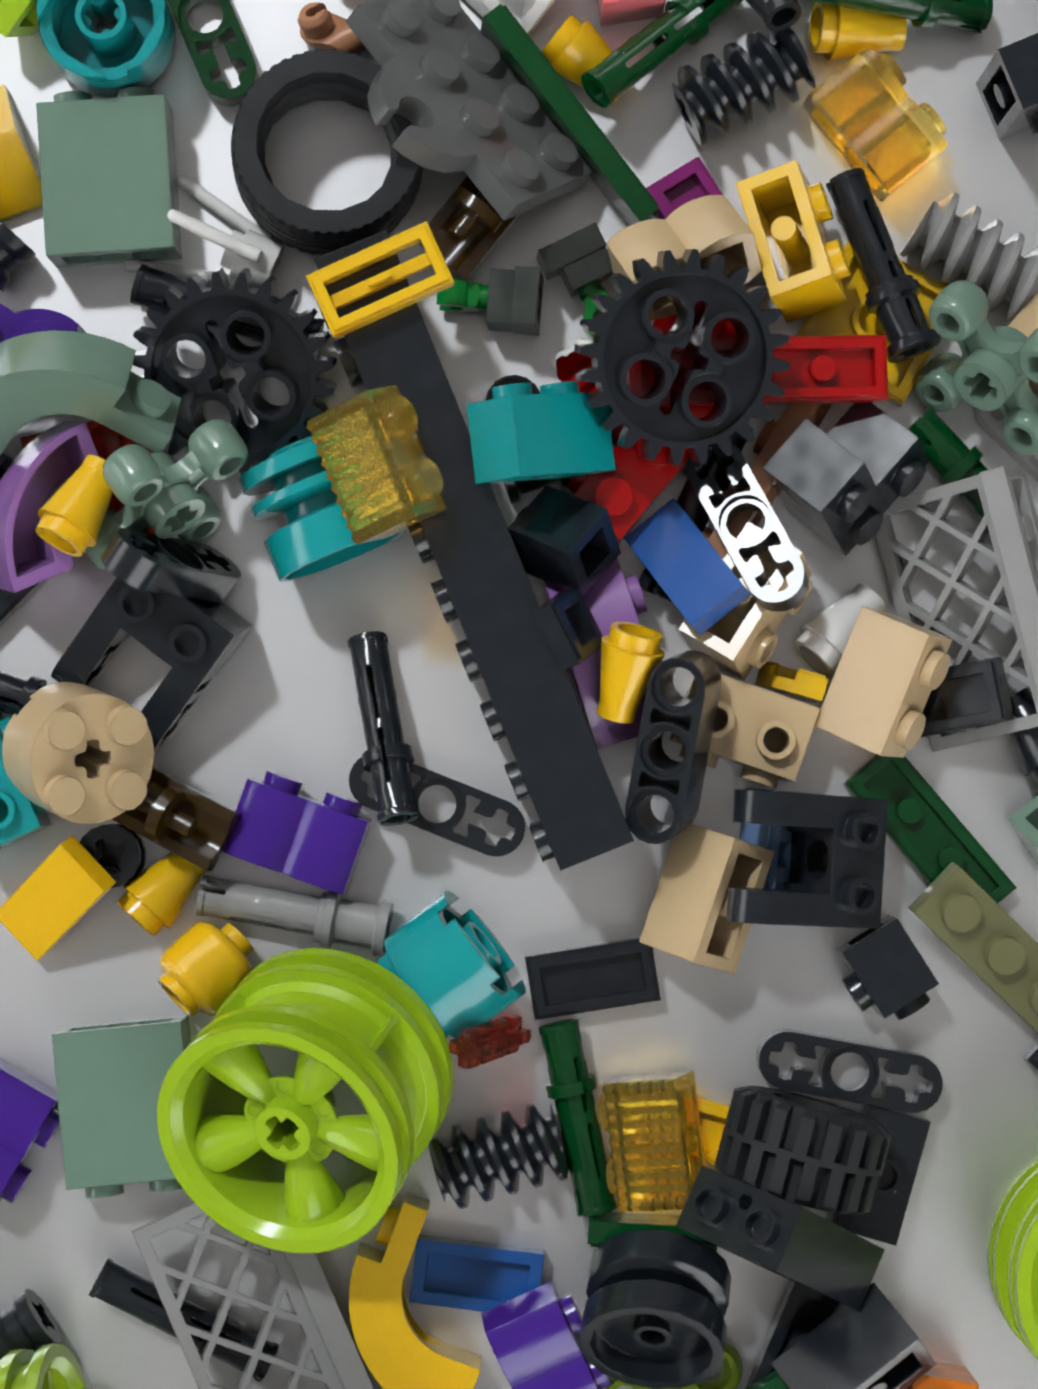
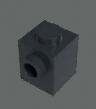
[508,485,621,596]
[835,915,939,1020]

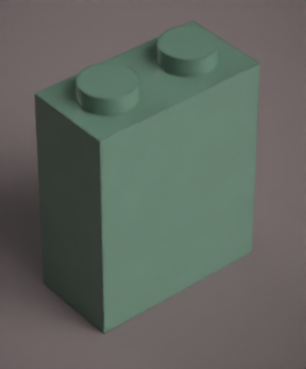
[36,87,182,268]
[52,1016,191,1198]

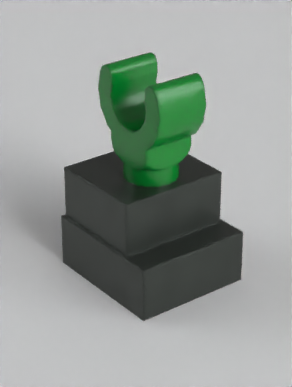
[536,222,613,339]
[436,266,544,336]

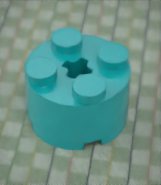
[36,0,175,98]
[377,891,526,1042]

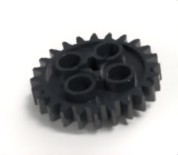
[574,249,790,466]
[133,267,337,475]

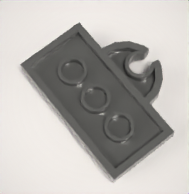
[346,0,593,221]

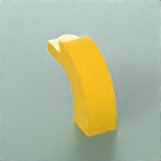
[349,1192,481,1389]

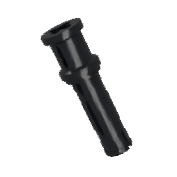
[826,168,942,363]

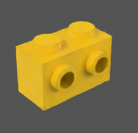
[736,160,851,323]

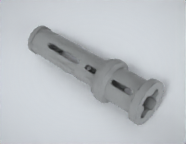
[196,875,394,958]

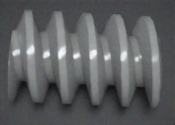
[900,191,1038,322]

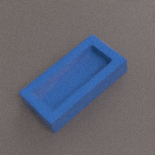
[624,497,751,635]
[409,1234,544,1312]

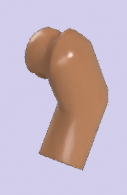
[297,2,366,54]

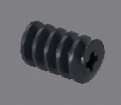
[672,27,816,147]
[428,1103,569,1209]

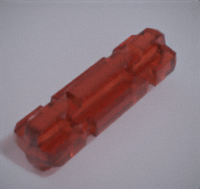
[449,1014,531,1069]

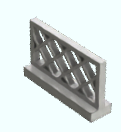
[876,464,1038,752]
[131,1202,374,1389]

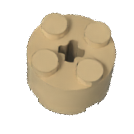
[2,682,154,824]

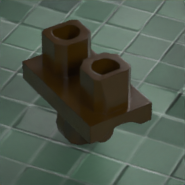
[418,175,522,281]
[112,767,241,871]

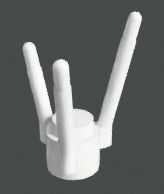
[124,175,284,289]

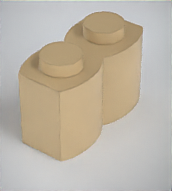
[606,195,761,320]

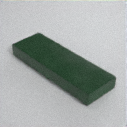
[842,754,1017,904]

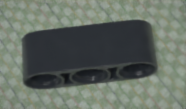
[625,650,721,844]

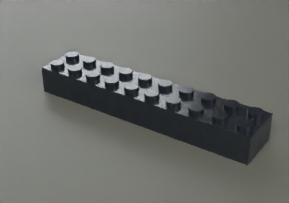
[313,230,634,871]

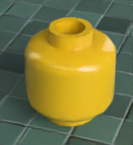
[158,922,254,1017]

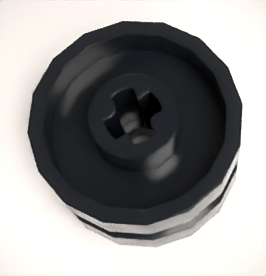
[579,1229,731,1389]

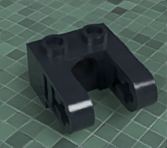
[51,578,253,754]
[726,789,888,929]

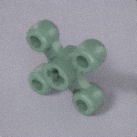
[915,280,1038,455]
[85,419,248,571]

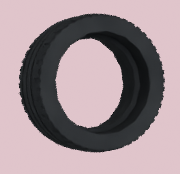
[231,49,423,255]

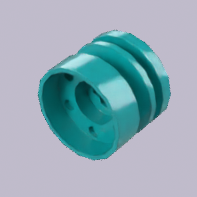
[238,428,405,582]

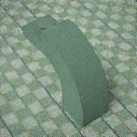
[0,330,181,455]

